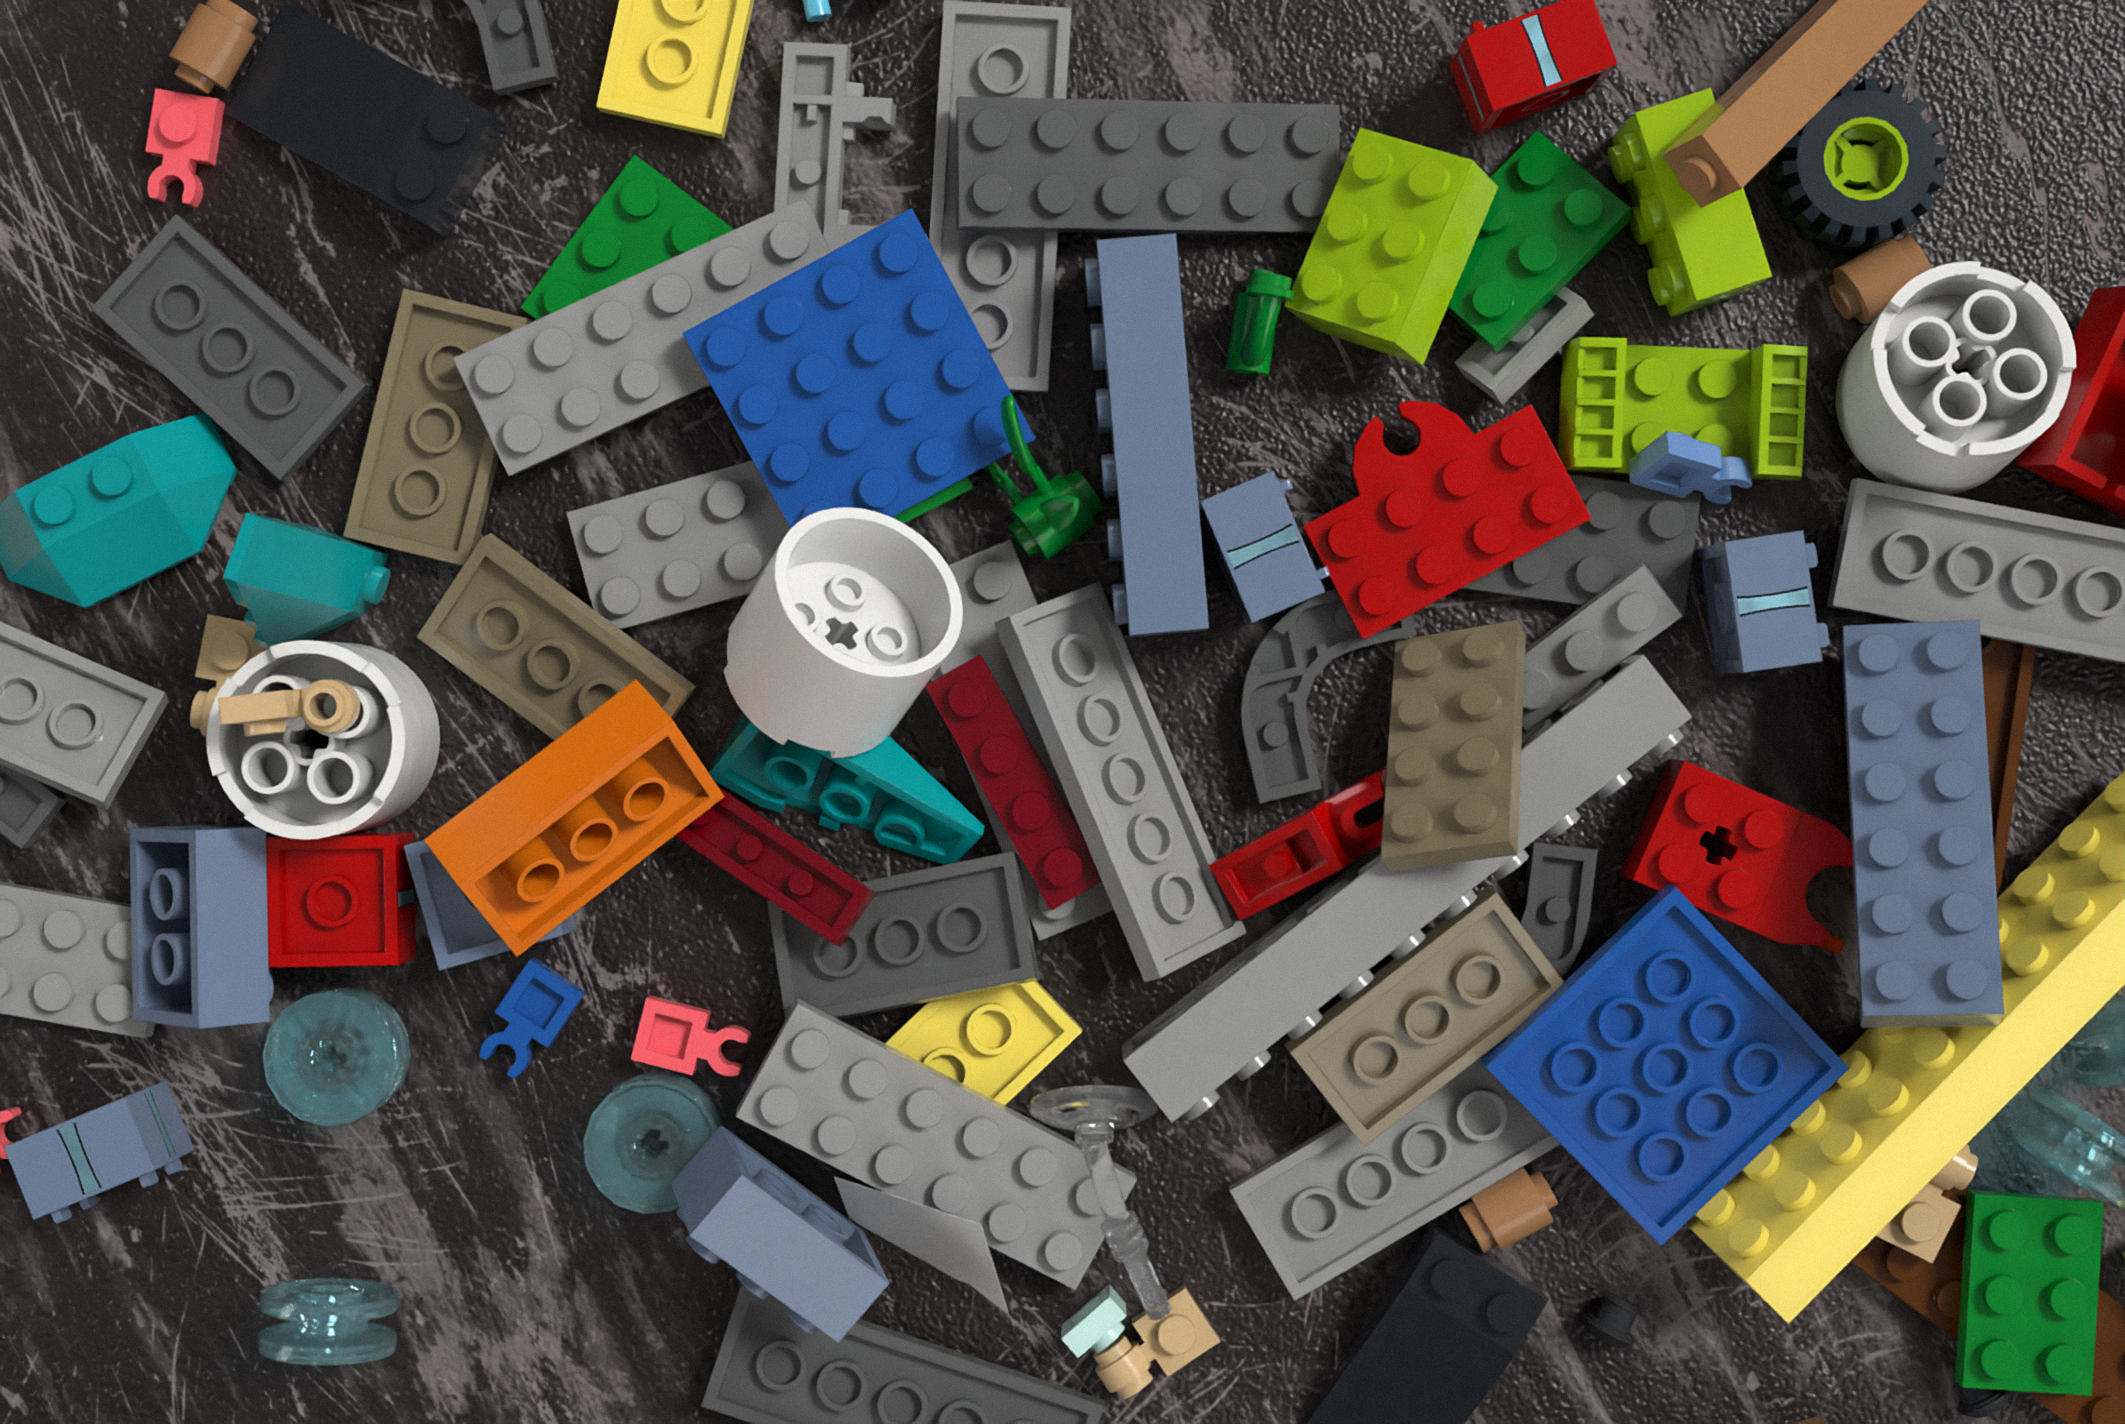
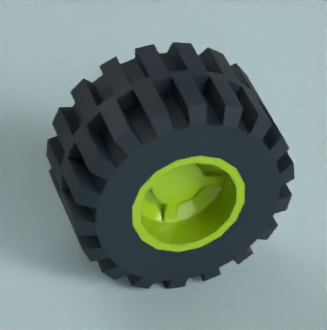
[1768,78,1947,253]

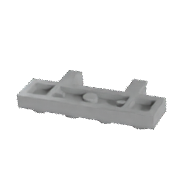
[774,42,897,252]

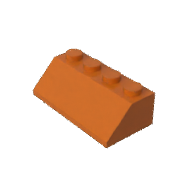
[424,679,725,957]

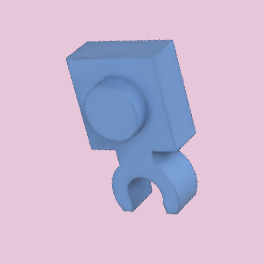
[1628,431,1752,504]

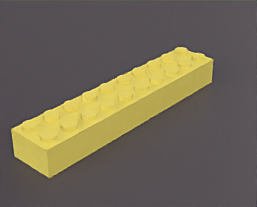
[1685,770,2125,1324]

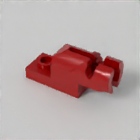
[1209,766,1387,921]

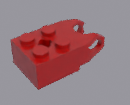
[1619,759,1853,955]

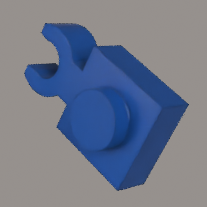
[479,957,587,1078]

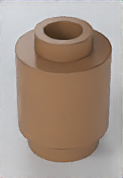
[168,0,258,95]
[1829,235,1931,324]
[1458,1167,1559,1253]

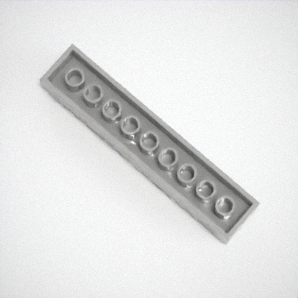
[1121,655,1692,1123]

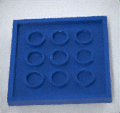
[682,208,1036,528]
[1481,882,1850,1246]

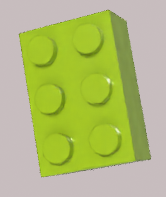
[1608,88,1772,318]
[1284,128,1498,366]

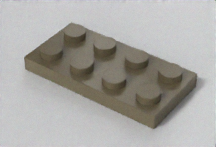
[343,288,532,566]
[417,533,696,741]
[1381,620,1526,872]
[1284,885,1565,1147]

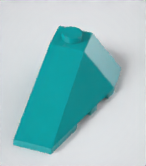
[223,512,390,649]
[708,712,985,865]

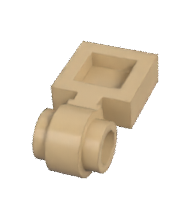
[190,614,268,737]
[218,679,360,736]
[1876,1144,1978,1264]
[1093,1284,1220,1399]

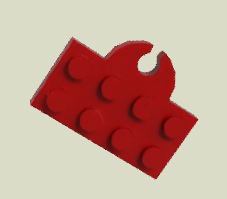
[1301,401,1592,640]

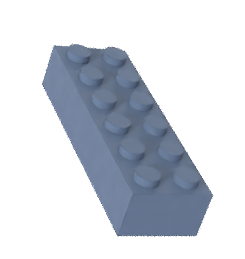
[1085,233,1209,638]
[1841,619,2004,1028]

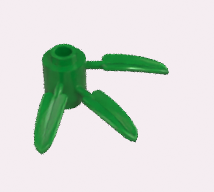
[983,395,1105,561]

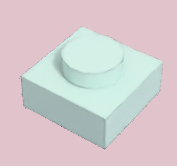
[1061,1284,1127,1358]

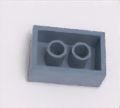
[129,825,274,1029]
[671,1125,890,1343]

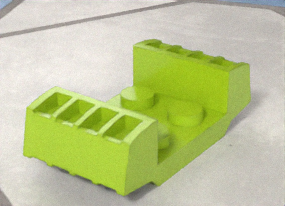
[1558,337,1808,481]

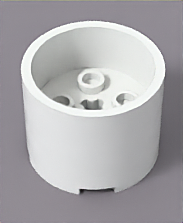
[1836,261,2076,495]
[724,507,963,758]
[206,640,440,840]

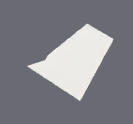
[834,1176,1009,1315]

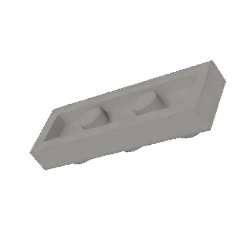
[1522,562,1683,731]

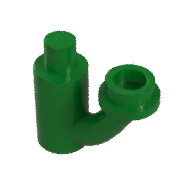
[1225,269,1295,377]

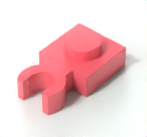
[145,88,225,208]
[630,995,751,1076]

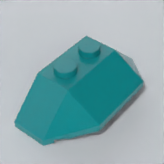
[0,412,239,608]

